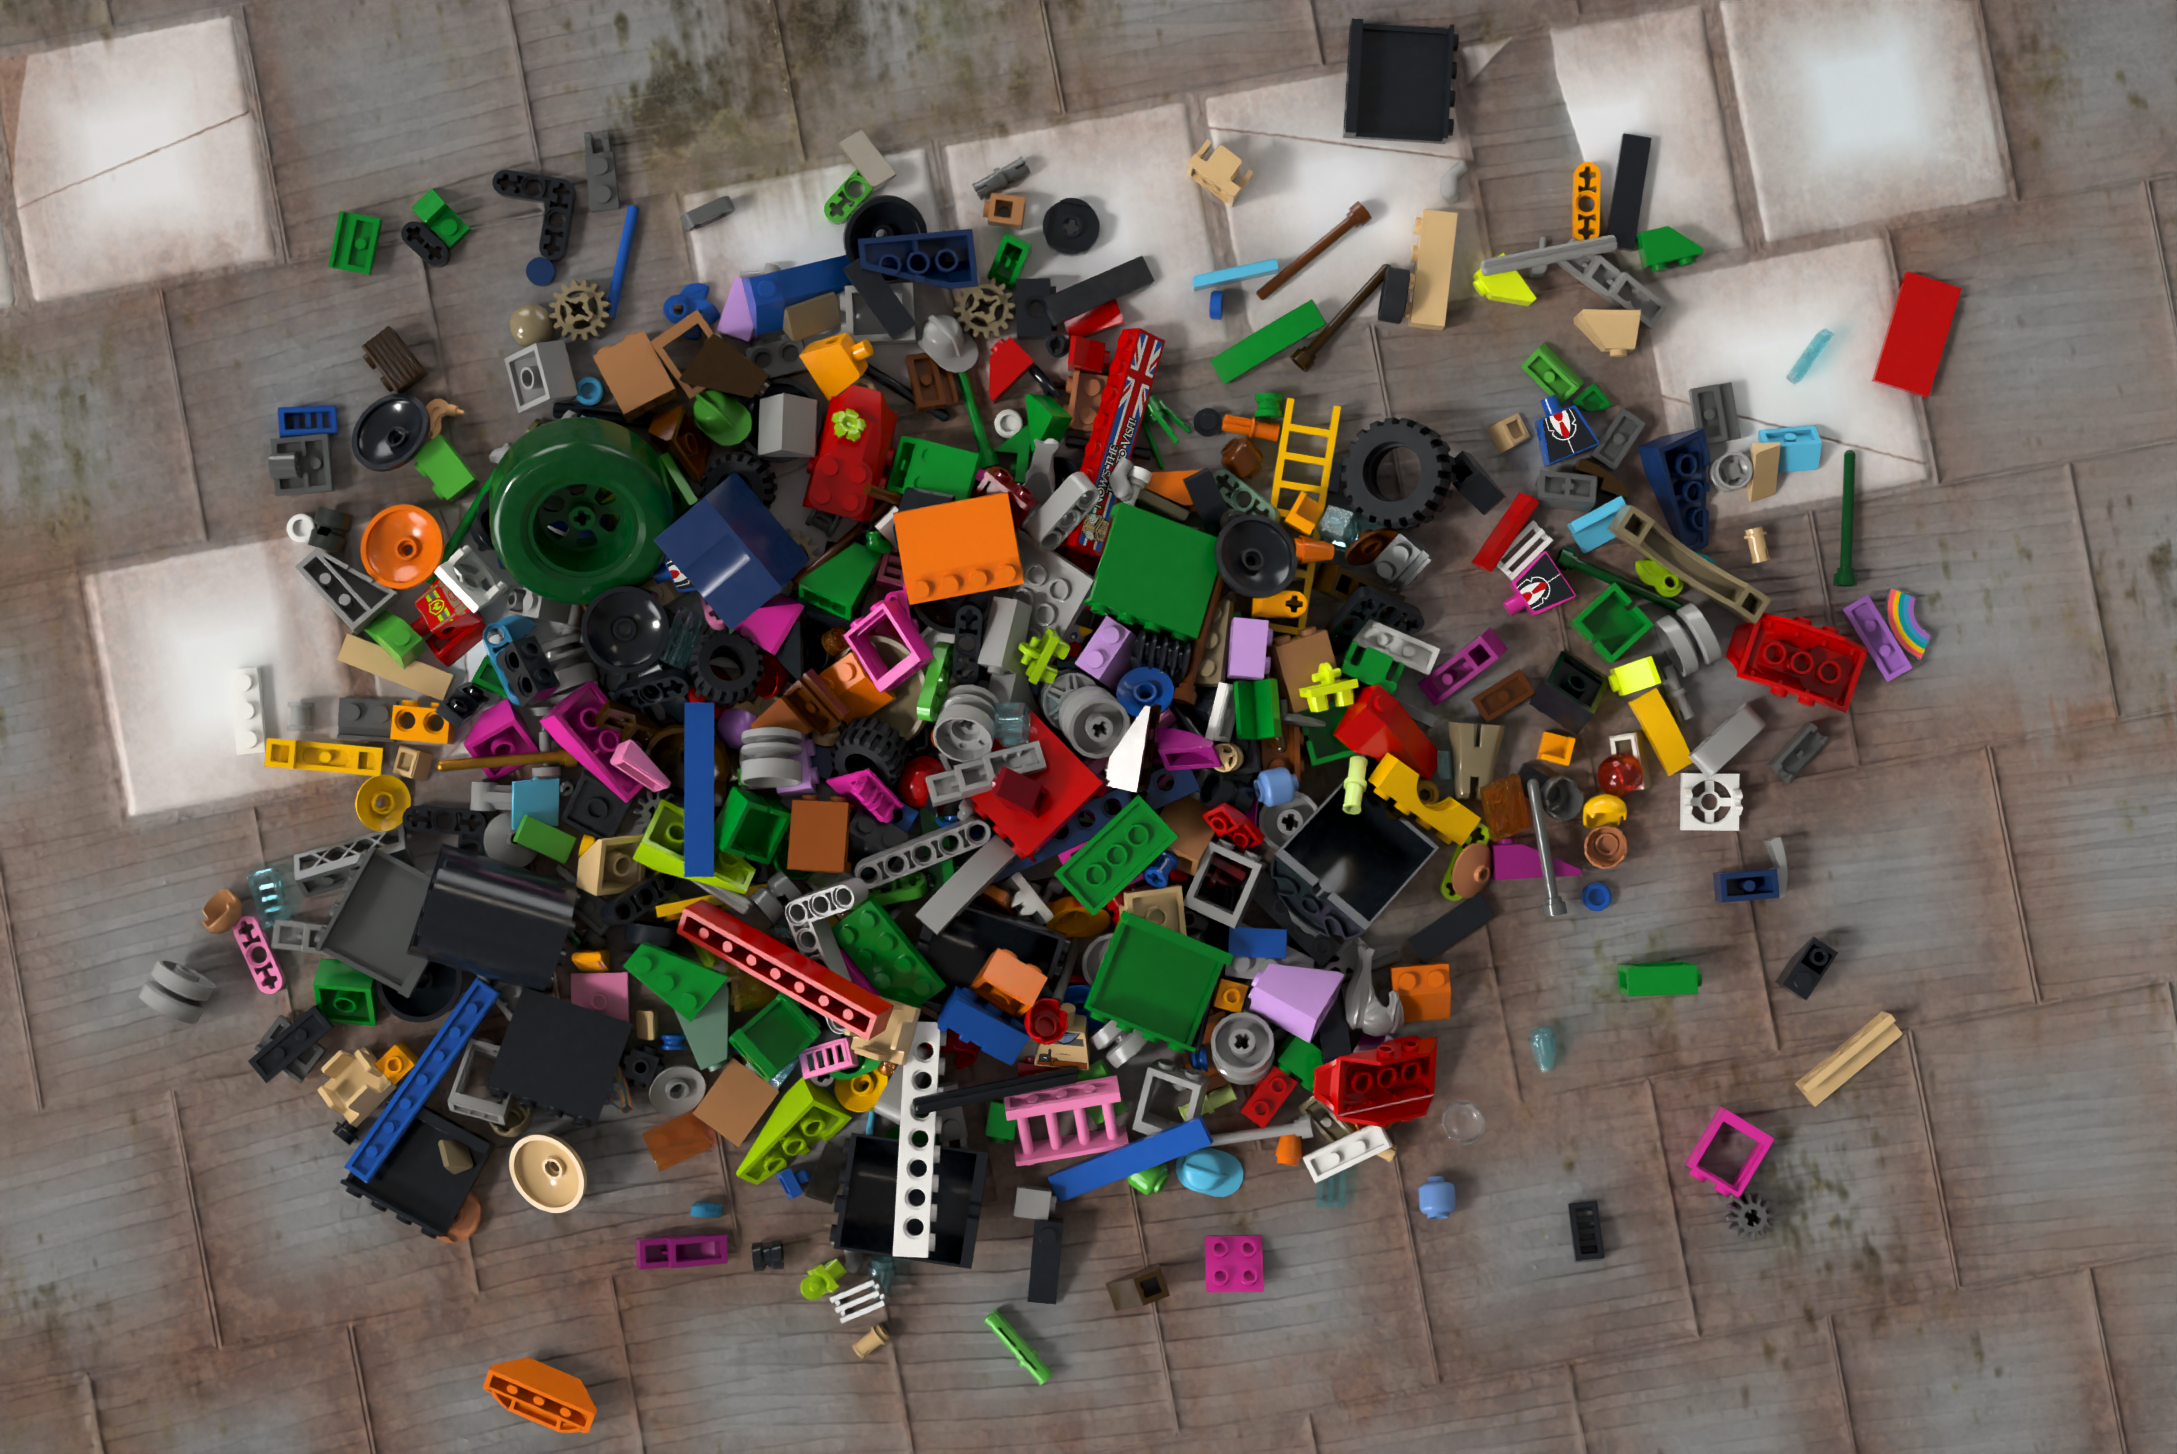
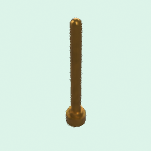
[437,747,577,772]

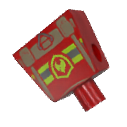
[410,577,484,640]

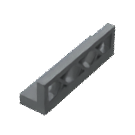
[294,824,415,898]

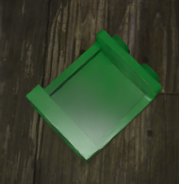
[729,992,821,1084]

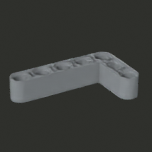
[785,877,869,1034]

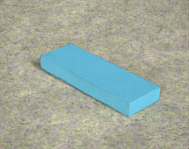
[1192,258,1279,291]

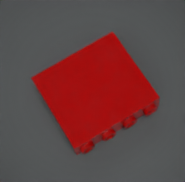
[964,705,1109,863]

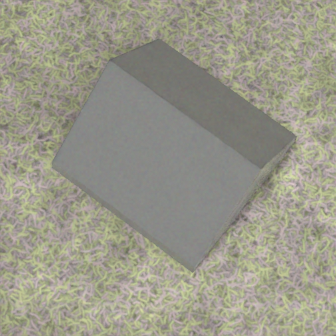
[758,393,818,457]

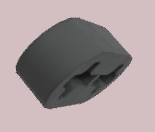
[680,196,735,232]

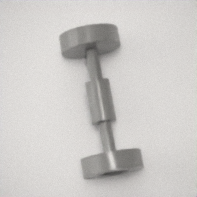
[529,707,561,777]

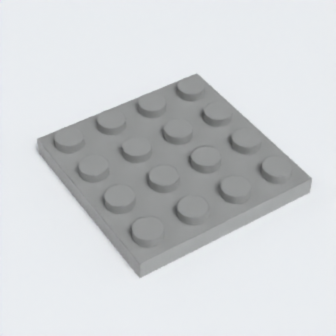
[974,528,1095,669]

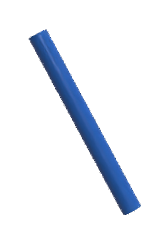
[606,206,640,319]

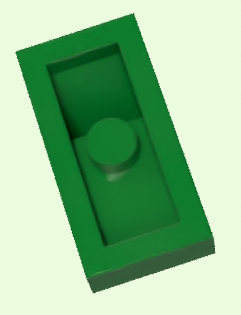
[411,189,472,250]
[995,425,1031,485]

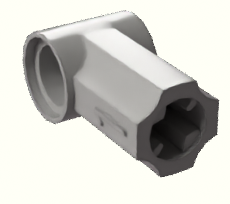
[470,781,512,811]

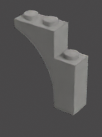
[978,596,1041,720]

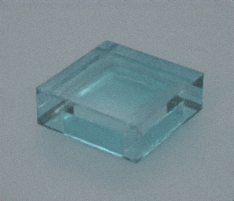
[1437,750,1453,780]

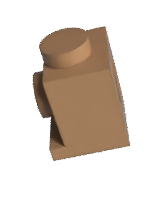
[983,193,1026,230]

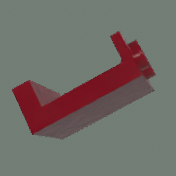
[970,466,1039,534]

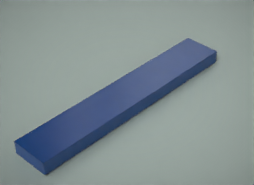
[684,702,714,877]
[1047,1116,1213,1202]

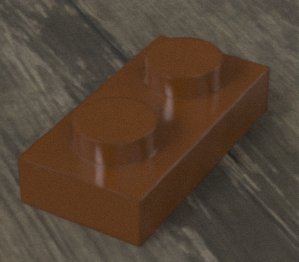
[1471,669,1535,723]

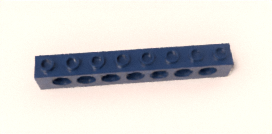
[980,767,1201,885]

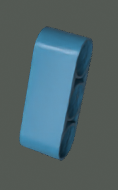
[483,623,521,706]

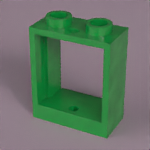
[1617,961,1702,997]

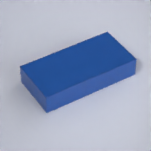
[1228,927,1287,960]

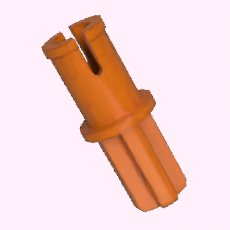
[1222,415,1280,442]

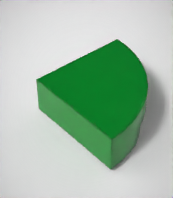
[1571,383,1612,412]

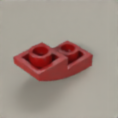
[1202,803,1266,852]

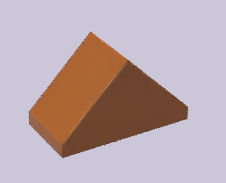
[751,696,815,734]

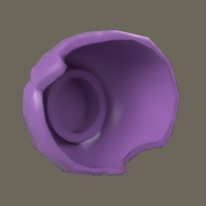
[716,708,757,750]

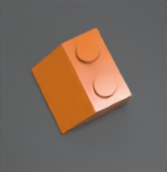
[818,652,896,724]
[969,948,1048,1018]
[1388,961,1451,1022]

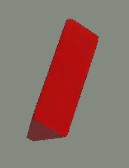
[1063,300,1124,341]
[425,621,487,667]

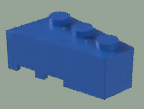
[937,986,1030,1066]

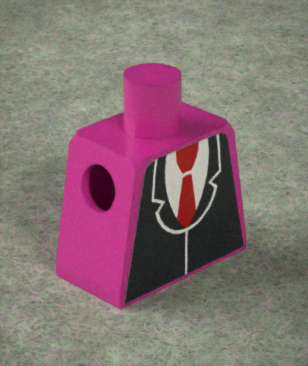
[1502,551,1576,617]

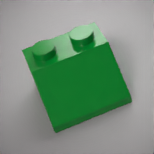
[313,958,379,1026]

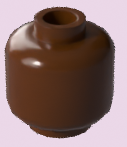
[1220,437,1263,480]

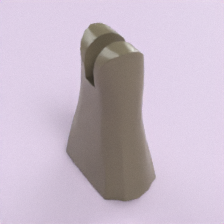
[1449,721,1506,802]

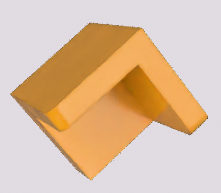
[1283,491,1324,537]
[1536,731,1575,766]

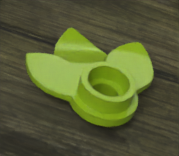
[1635,560,1683,598]

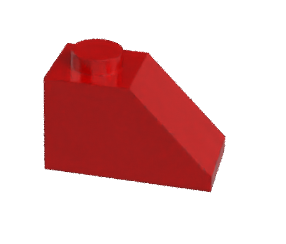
[1068,335,1110,375]
[989,337,1035,404]

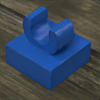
[776,1168,811,1199]

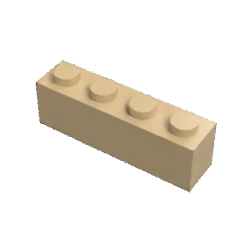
[1404,209,1458,331]

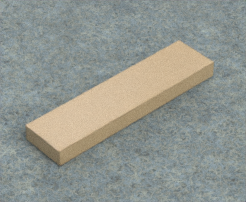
[337,633,455,701]

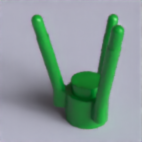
[1141,395,1191,469]

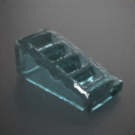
[247,864,292,929]

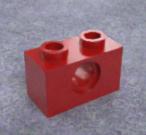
[1239,1063,1298,1129]

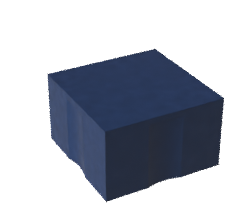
[654,471,810,630]

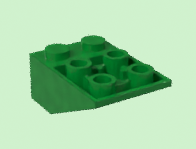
[886,436,982,501]

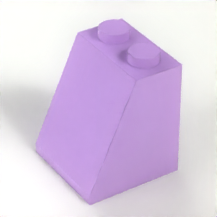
[1075,616,1136,693]
[1248,964,1344,1043]

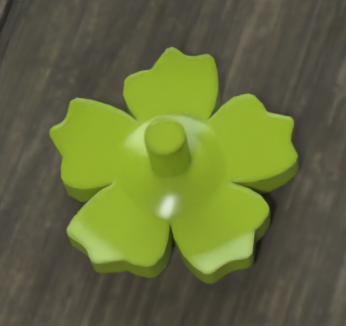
[831,408,866,442]

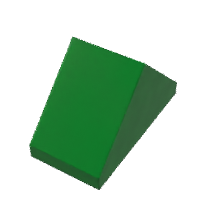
[987,232,1032,290]
[1025,394,1072,451]

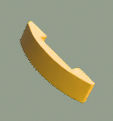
[264,738,384,776]

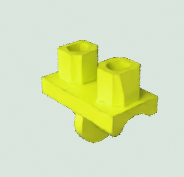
[1299,662,1359,712]

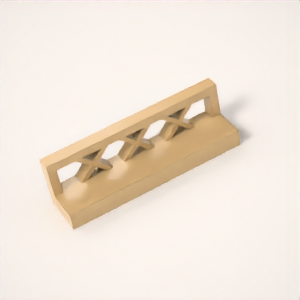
[1795,1011,1903,1107]

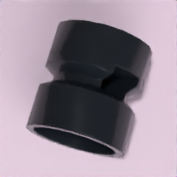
[1200,770,1254,815]

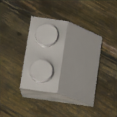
[504,340,578,413]

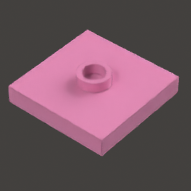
[570,972,630,1023]

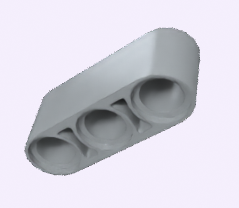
[1026,472,1100,552]
[1688,702,1766,778]
[874,1044,941,1125]

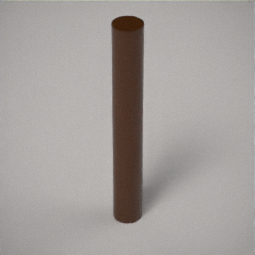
[864,484,903,506]

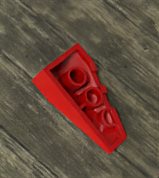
[1333,684,1442,780]

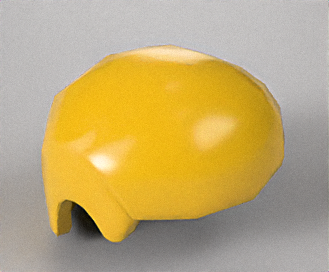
[1583,794,1627,829]

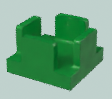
[1338,641,1405,696]

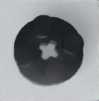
[1043,198,1100,256]

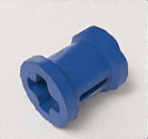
[1143,850,1179,888]

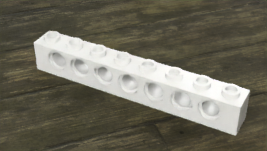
[893,1021,947,1258]

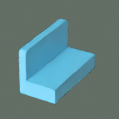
[1758,425,1822,473]
[1567,496,1626,554]

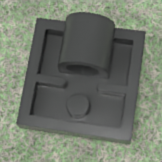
[268,434,335,496]

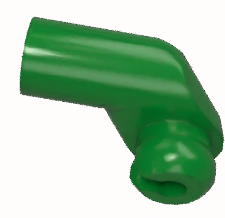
[866,531,892,555]

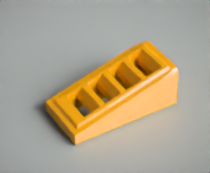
[572,949,610,973]

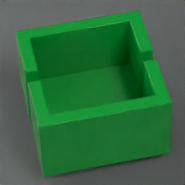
[1568,582,1654,665]
[1297,700,1357,766]
[714,787,791,865]

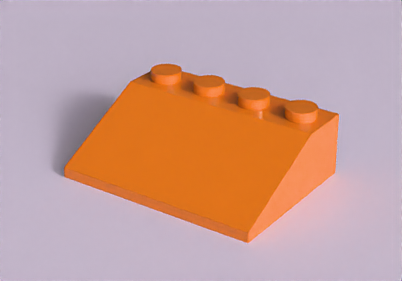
[893,492,1024,605]

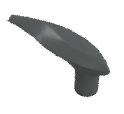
[1279,699,1326,727]

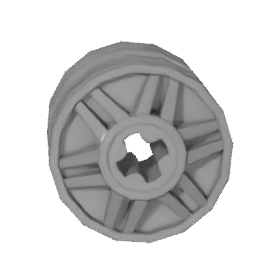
[540,633,599,699]
[1037,667,1098,730]
[933,685,1002,762]
[741,727,803,788]

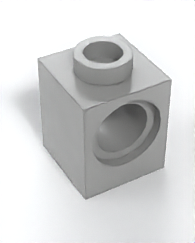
[1014,1184,1057,1221]

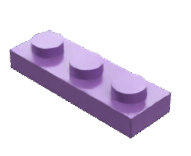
[1843,594,1913,682]

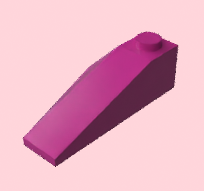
[539,681,644,803]

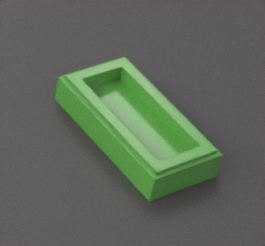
[513,815,576,864]

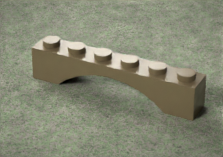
[1607,505,1772,624]

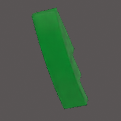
[1210,299,1327,385]

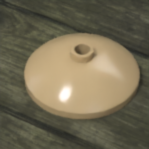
[509,1132,587,1213]

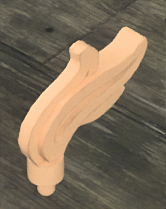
[426,399,465,442]

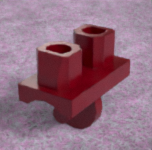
[1205,840,1247,889]

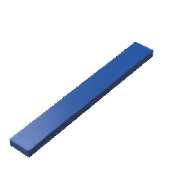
[344,977,502,1184]

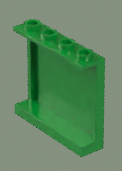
[1083,502,1218,644]
[1084,910,1234,1054]

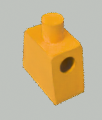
[799,333,874,401]

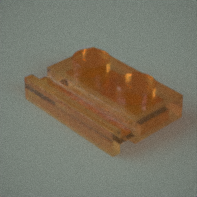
[1479,773,1530,842]
[642,1109,712,1172]

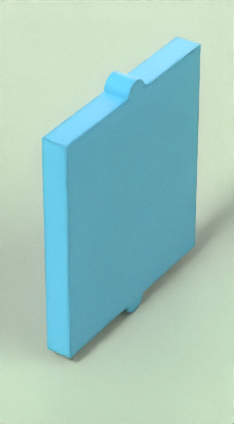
[511,776,559,830]

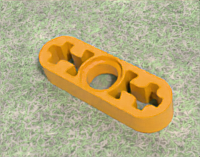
[1572,162,1601,241]

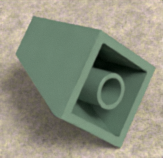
[674,980,735,1072]

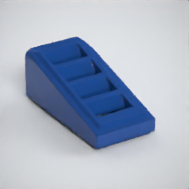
[278,405,338,438]

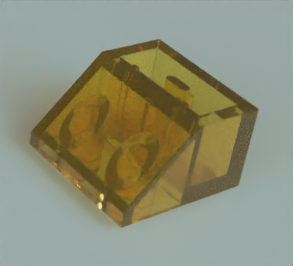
[725,961,778,1012]

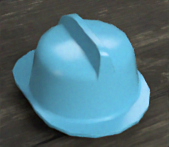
[1176,1147,1243,1197]

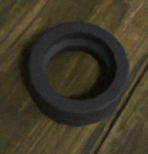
[1378,267,1410,324]

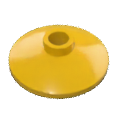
[355,774,411,832]
[835,1063,889,1112]

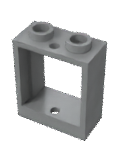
[840,283,917,346]
[1183,838,1267,929]
[447,1038,514,1125]
[1132,1059,1210,1135]

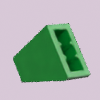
[798,542,881,621]

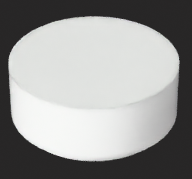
[994,409,1023,439]
[287,514,317,543]

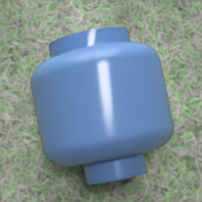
[1254,767,1299,807]
[1418,1176,1457,1219]

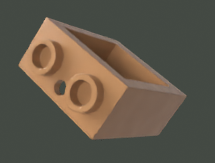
[650,309,714,399]

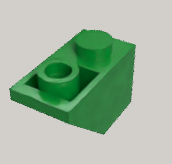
[1636,226,1703,273]
[1275,1033,1323,1093]

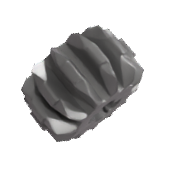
[1725,1191,1775,1241]

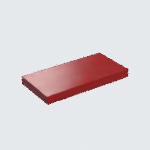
[1872,271,1962,398]

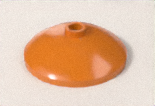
[360,504,444,590]

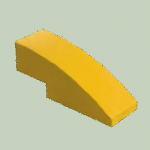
[1628,687,1693,776]

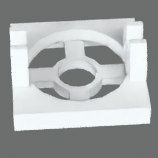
[434,545,510,613]
[1680,773,1743,831]
[997,872,1054,925]

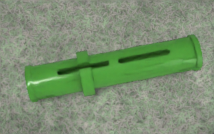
[983,1308,1053,1385]

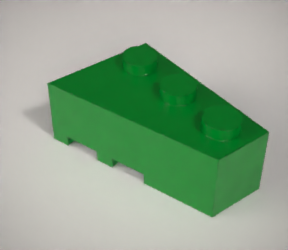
[623,942,731,1022]

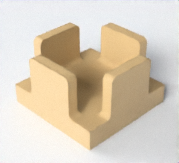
[1186,139,1254,208]
[1119,884,1187,936]
[845,994,921,1065]
[317,1046,397,1127]

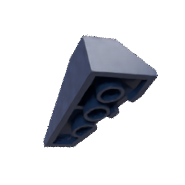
[858,229,978,289]
[1638,428,1710,552]

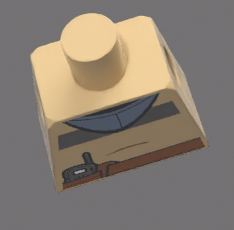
[1034,1003,1091,1070]

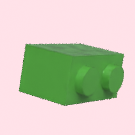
[414,434,480,502]

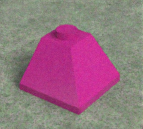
[733,593,805,655]
[463,698,540,782]

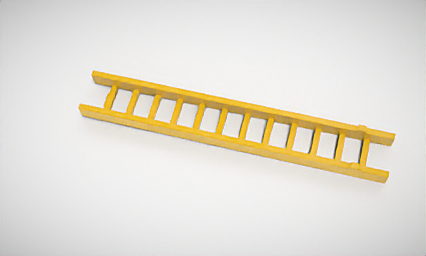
[1230,398,1341,759]

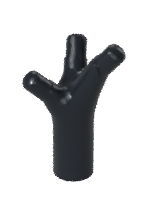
[1028,365,1064,398]

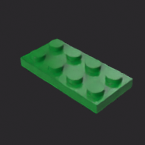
[1054,794,1179,917]
[831,896,946,1008]

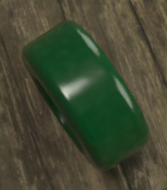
[489,417,675,605]

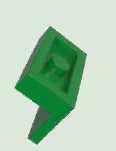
[1233,679,1282,740]

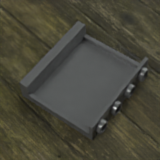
[314,847,431,998]

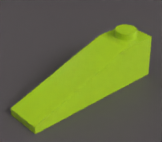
[632,799,756,894]
[736,1076,852,1185]

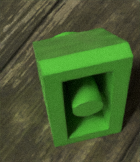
[364,611,426,669]

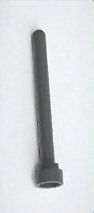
[1527,779,1567,917]

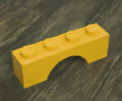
[1368,752,1481,847]

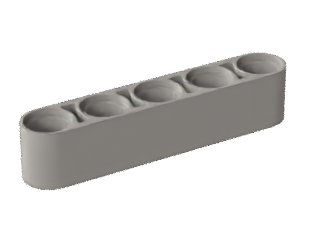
[854,816,991,889]

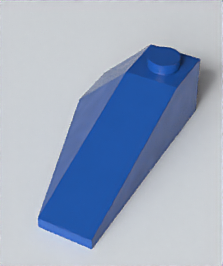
[742,255,853,336]

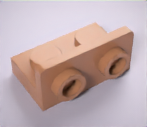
[1063,370,1108,432]

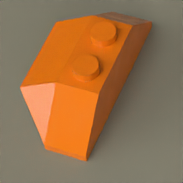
[483,1357,597,1433]

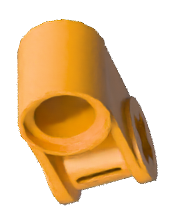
[1252,590,1307,618]

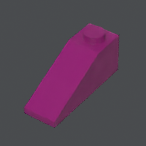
[1418,627,1507,706]
[1490,838,1582,880]

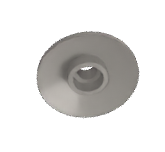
[484,812,537,867]
[649,1065,706,1116]

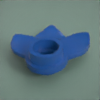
[663,283,720,340]

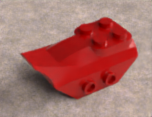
[802,384,898,523]
[1725,613,1868,713]
[1313,1035,1438,1127]

